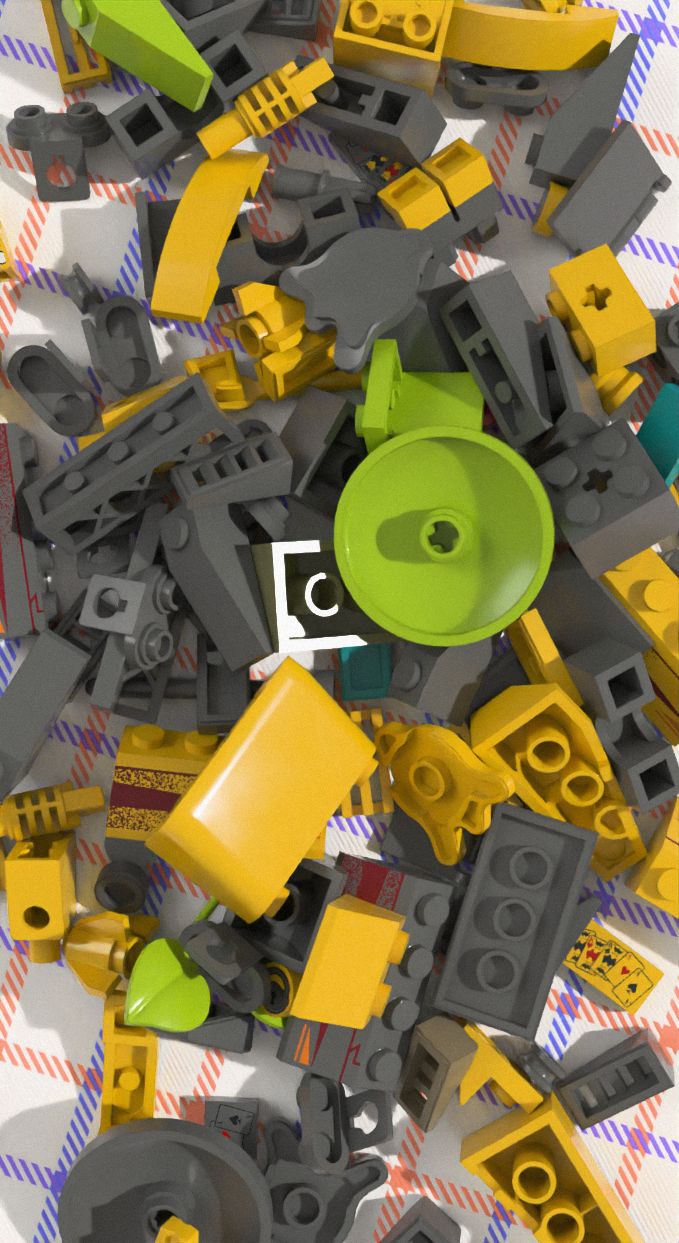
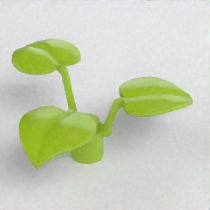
[124,878,288,1032]

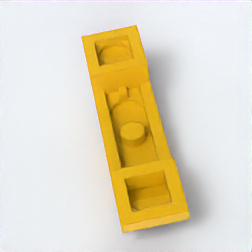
[442,0,619,71]
[151,148,269,324]
[97,990,160,1136]

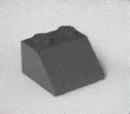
[279,385,368,523]
[222,851,348,975]

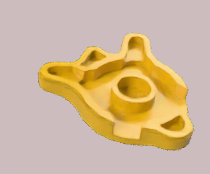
[374,721,515,866]

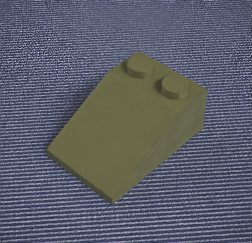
[250,540,408,653]

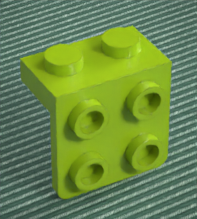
[355,339,485,455]

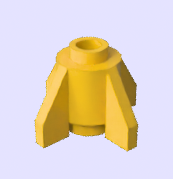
[219,281,310,388]
[62,911,161,1000]

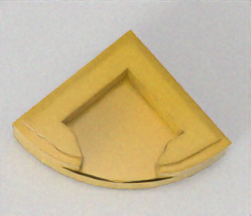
[183,349,245,401]

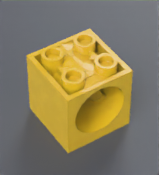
[333,0,454,100]

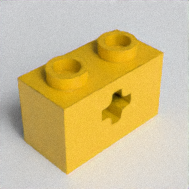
[545,243,656,378]

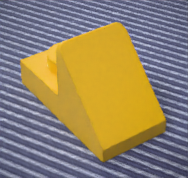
[456,1016,544,1114]

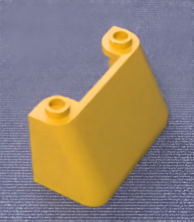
[144,655,379,924]

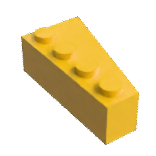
[459,1090,646,1243]

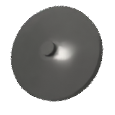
[58,1118,273,1243]

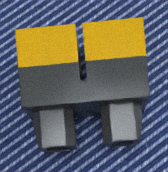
[377,137,504,267]

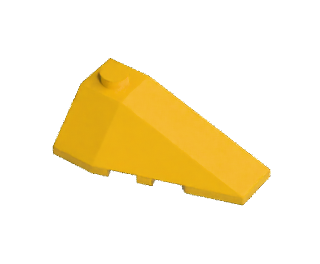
[470,683,648,883]

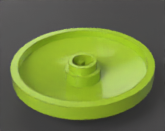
[334,425,555,646]

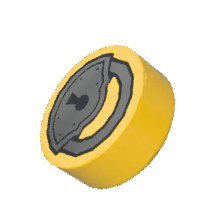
[531,181,568,238]
[261,962,303,1018]

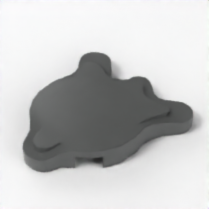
[279,227,433,374]
[262,1117,389,1243]

